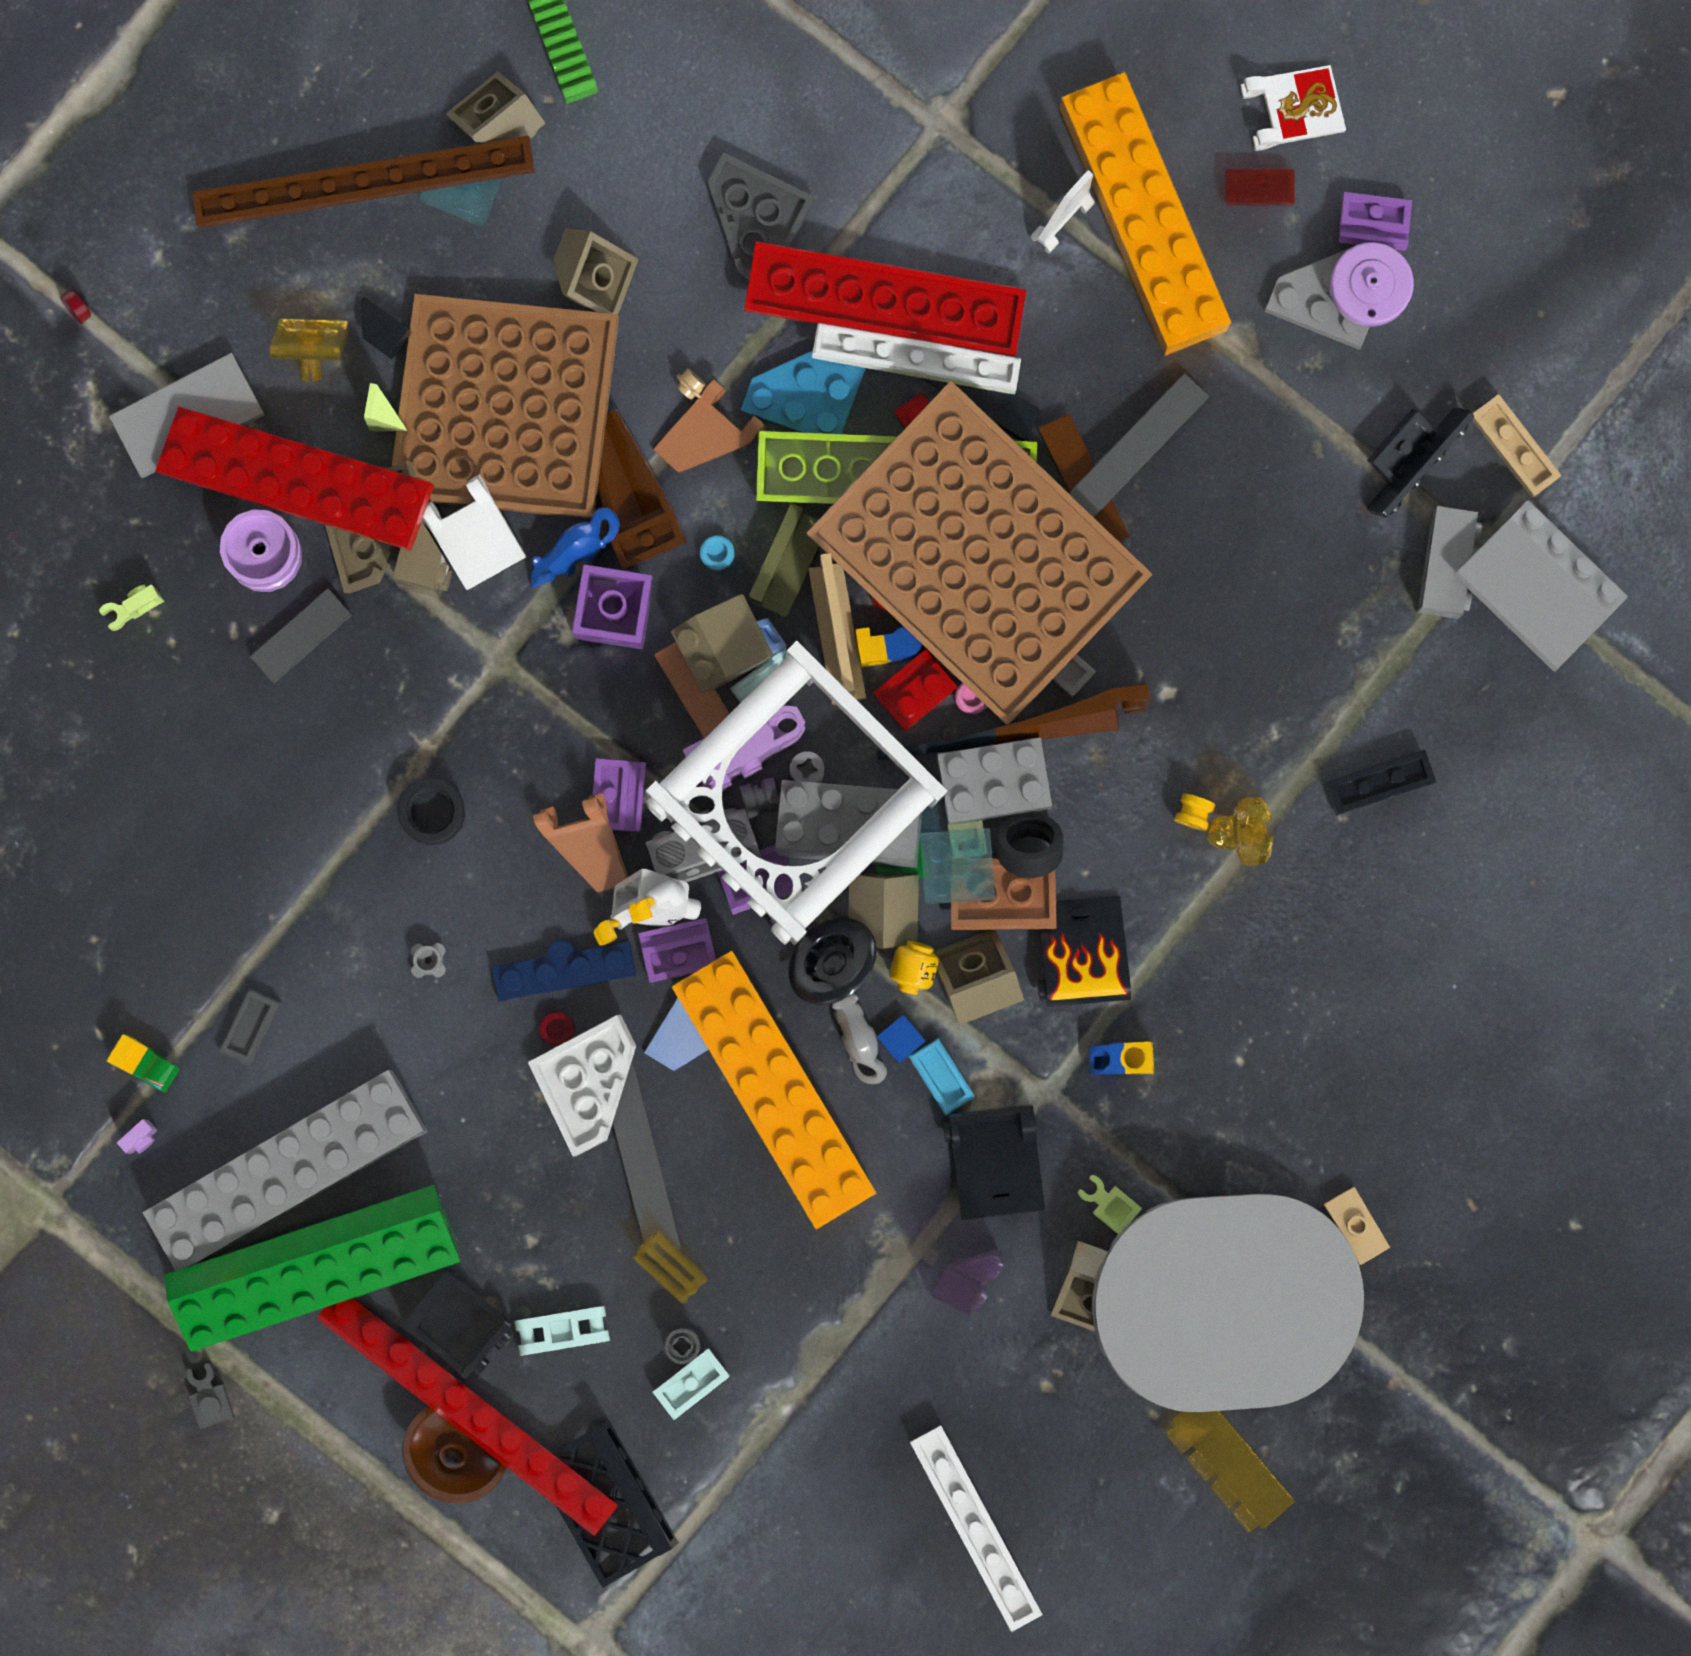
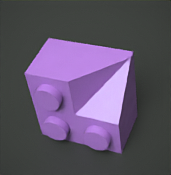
[572,565,653,649]

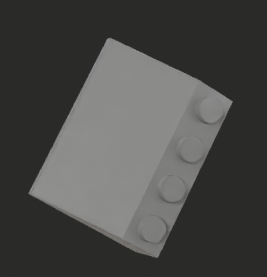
[1454,500,1628,672]

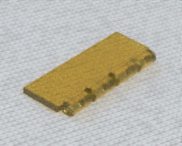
[1166,1411,1295,1533]

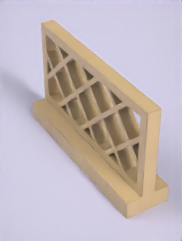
[808,553,866,705]

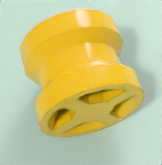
[1174,793,1215,831]

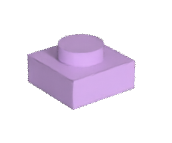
[117,1119,158,1154]

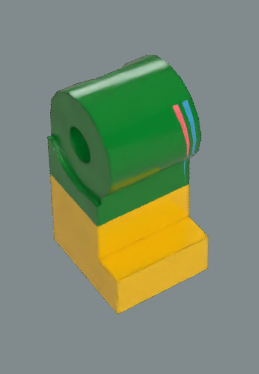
[107,1034,180,1093]

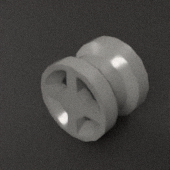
[790,751,824,783]

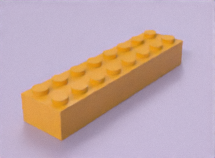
[1059,72,1231,356]
[671,950,876,1230]

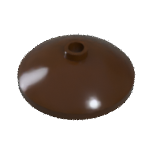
[402,1407,506,1504]

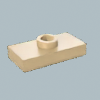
[1323,1187,1390,1265]

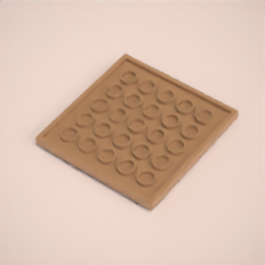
[392,294,619,520]

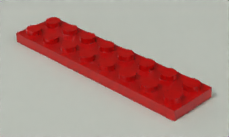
[744,242,1026,357]
[155,406,434,551]

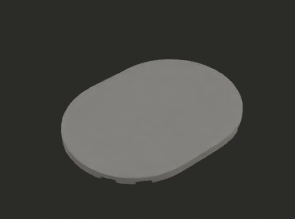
[1092,1194,1364,1412]

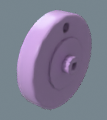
[1329,242,1414,327]

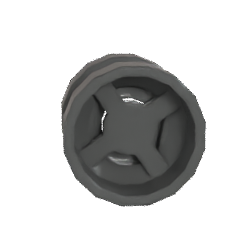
[739,777,780,819]
[664,1328,701,1364]

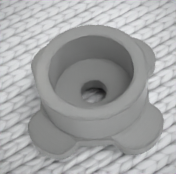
[411,943,446,978]

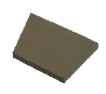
[848,873,919,949]

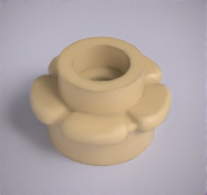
[676,368,708,400]

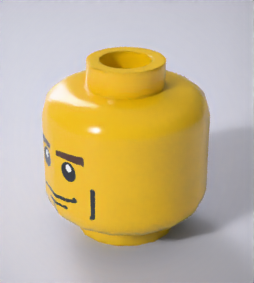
[889,941,939,995]

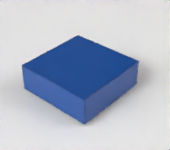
[877,1014,926,1064]

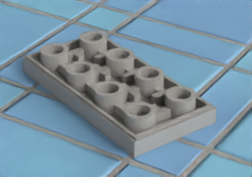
[109,353,265,479]

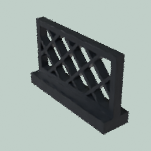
[552,1420,679,1588]

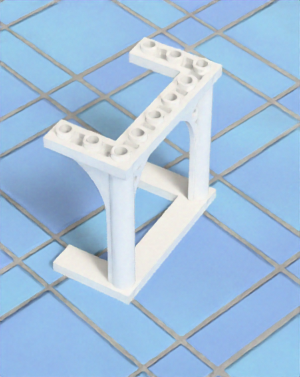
[646,641,947,946]

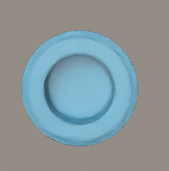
[700,535,735,571]

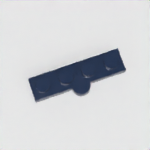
[492,940,636,1002]

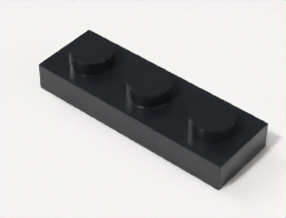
[1325,750,1436,816]

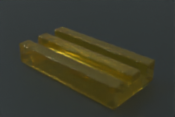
[632,1231,708,1305]

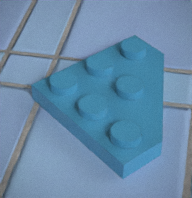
[741,351,867,434]

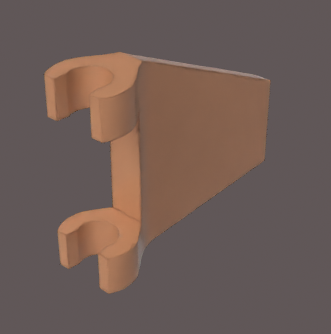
[653,380,767,473]
[533,793,628,892]

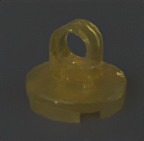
[1207,797,1273,866]

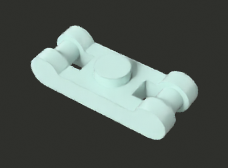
[514,1306,610,1356]

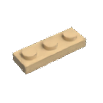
[1472,394,1562,498]

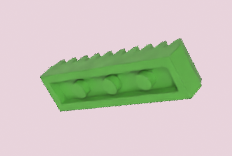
[527,0,598,104]

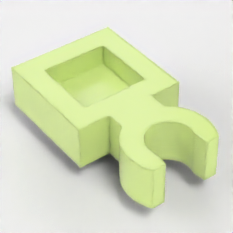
[1077,1175,1142,1234]

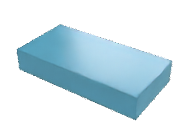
[908,1038,975,1116]

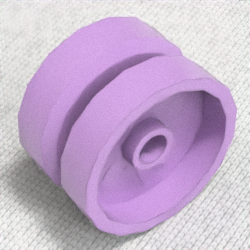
[220,509,302,592]

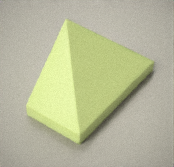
[364,383,407,432]

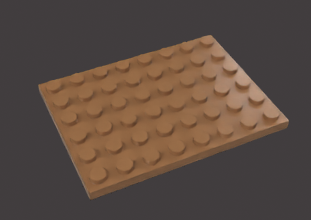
[806,381,1153,725]

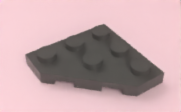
[708,152,815,281]

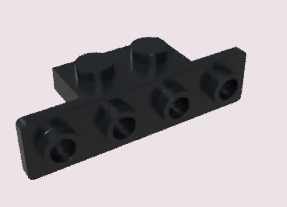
[1367,407,1474,518]

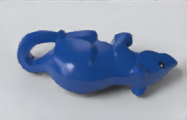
[530,507,620,588]

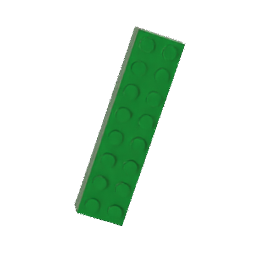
[164,1185,460,1352]

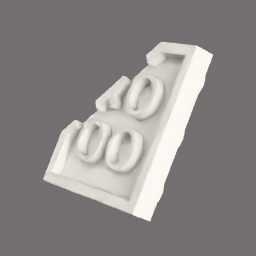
[528,1015,636,1157]

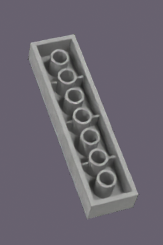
[142,1070,428,1271]

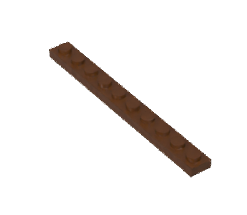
[193,136,535,228]

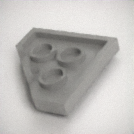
[1264,247,1369,350]

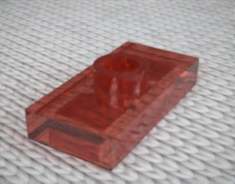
[1225,169,1295,206]

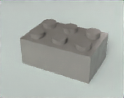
[936,738,1052,827]

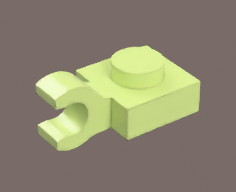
[99,584,164,631]

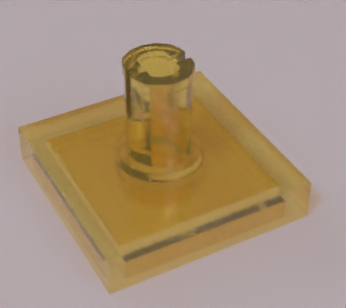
[270,319,349,382]

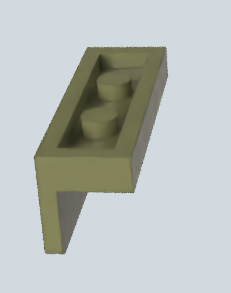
[748,503,819,617]

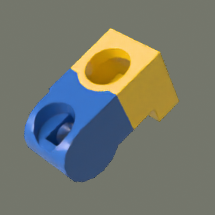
[855,627,921,668]
[1088,1042,1154,1075]

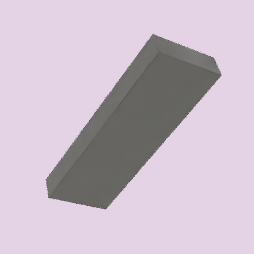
[250,588,352,684]

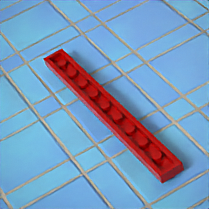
[317,1298,618,1536]

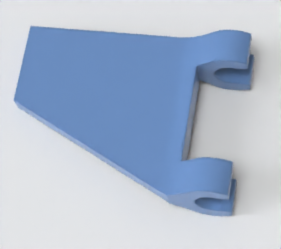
[644,973,709,1071]

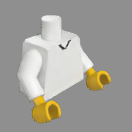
[594,868,701,946]

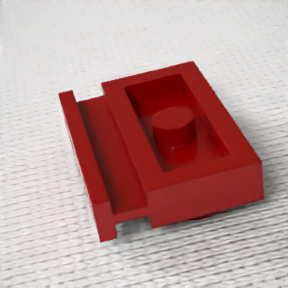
[873,649,958,733]

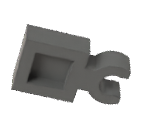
[186,1362,235,1429]

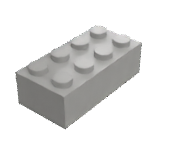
[775,780,923,868]

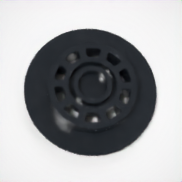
[788,918,877,1005]

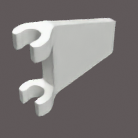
[1030,170,1095,254]

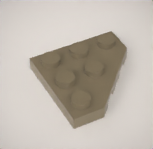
[325,461,416,593]

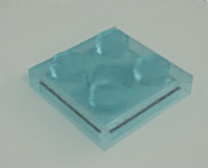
[920,828,995,904]

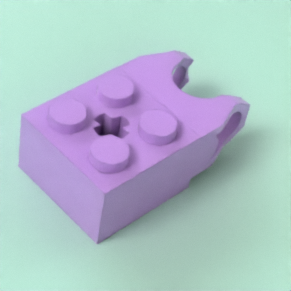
[683,706,806,792]

